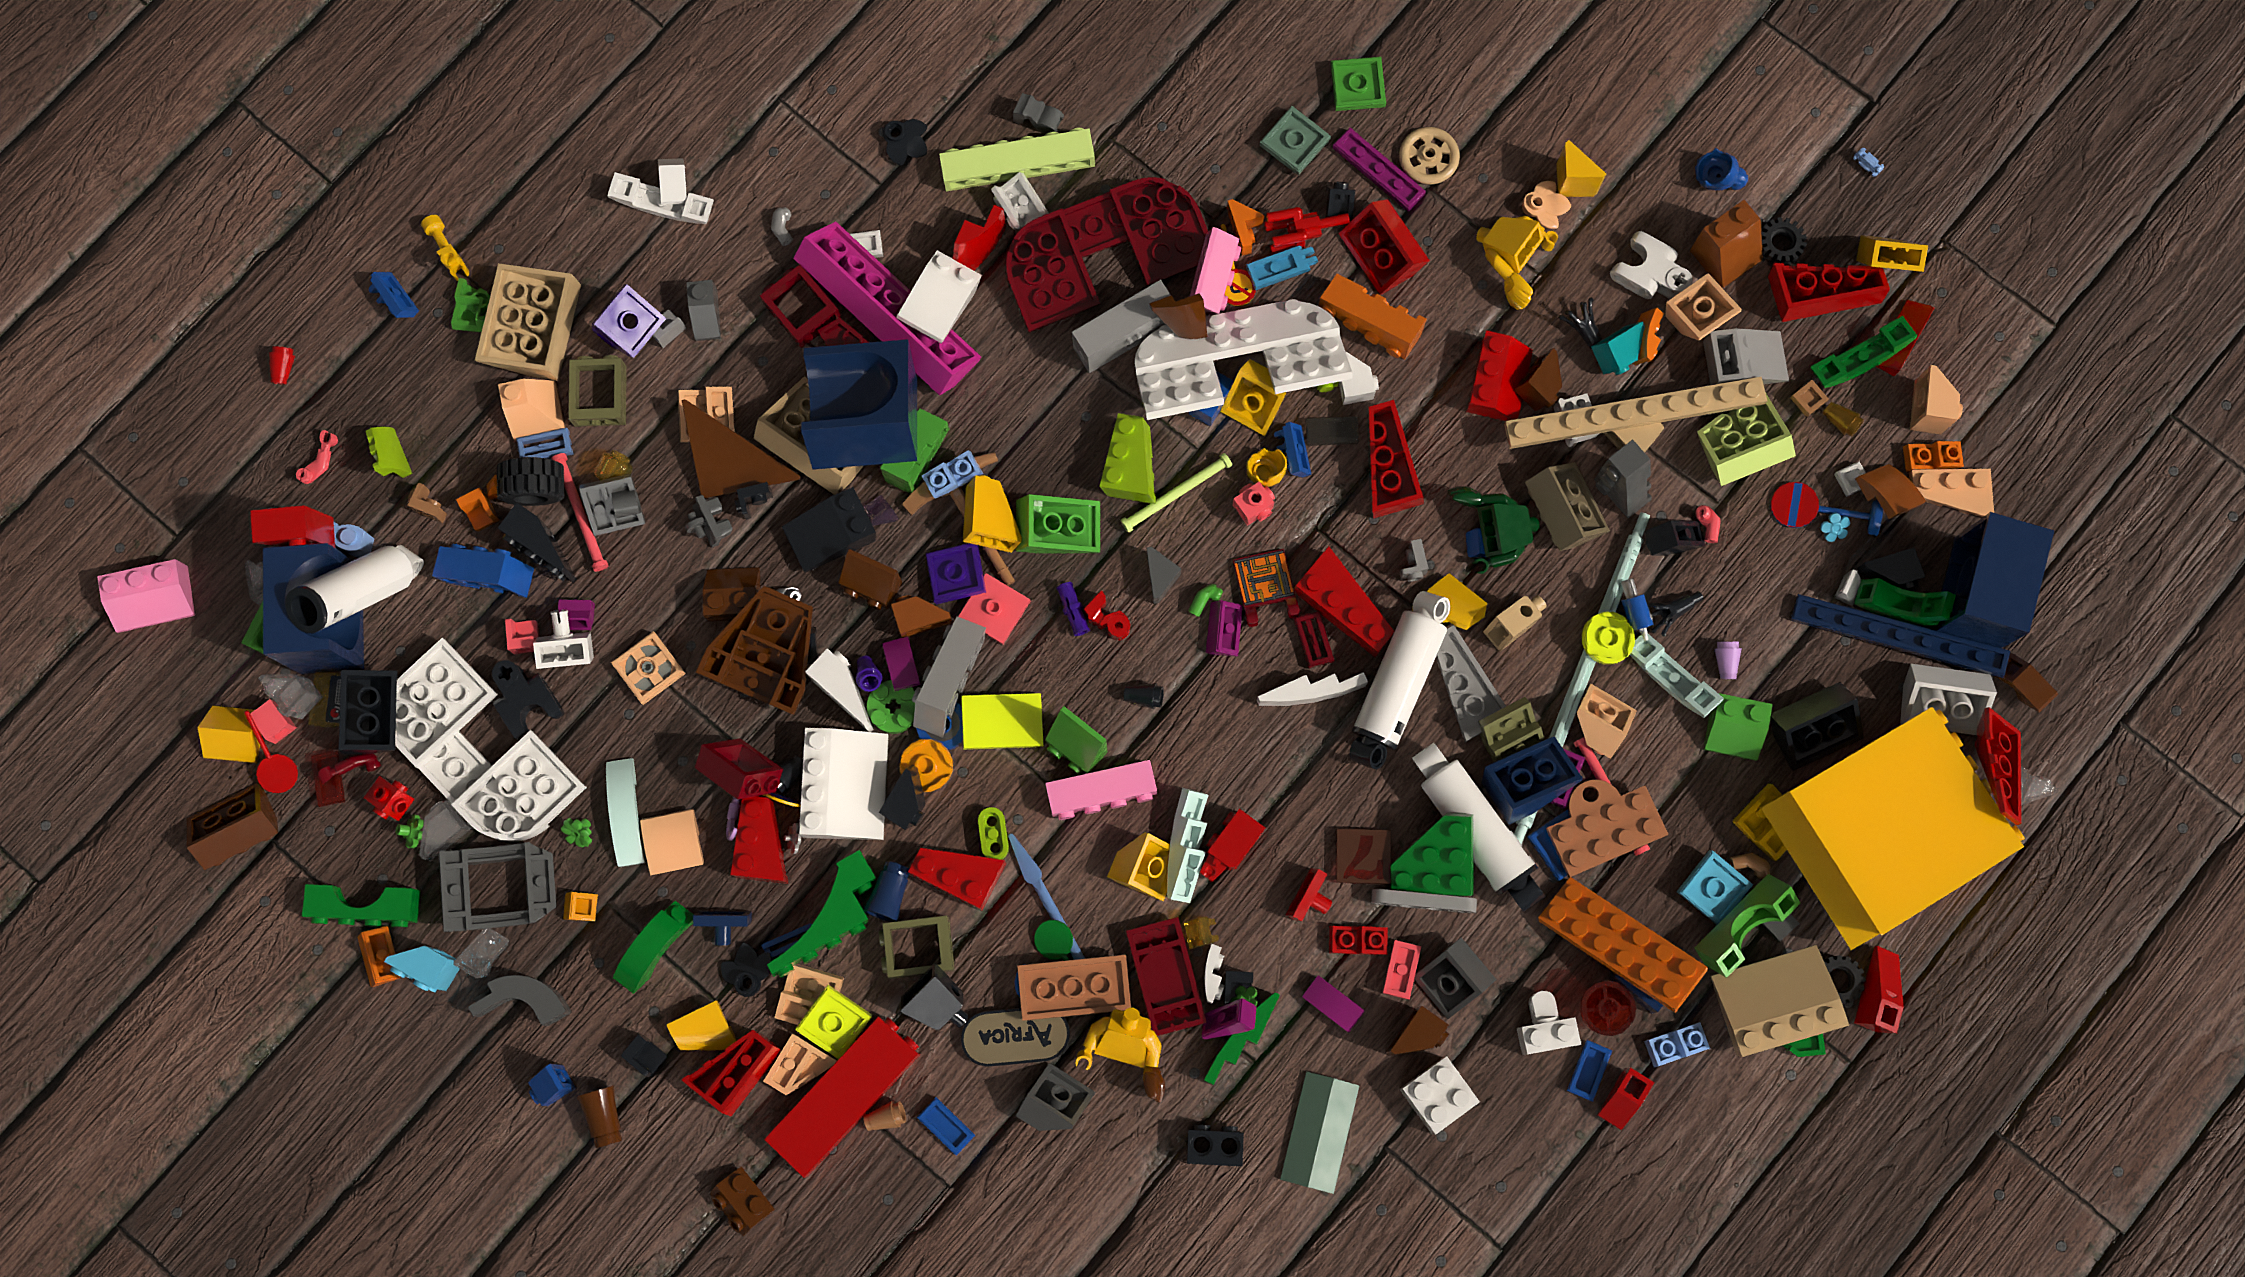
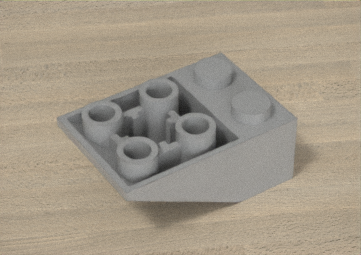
[1703,328,1789,385]

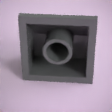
[1414,937,1497,1019]

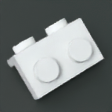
[991,172,1049,230]

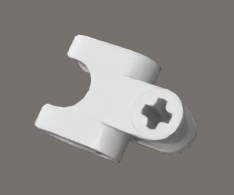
[1610,231,1693,299]

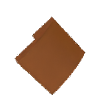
[1855,464,1927,519]

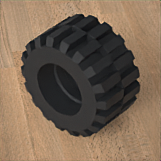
[497,457,564,506]

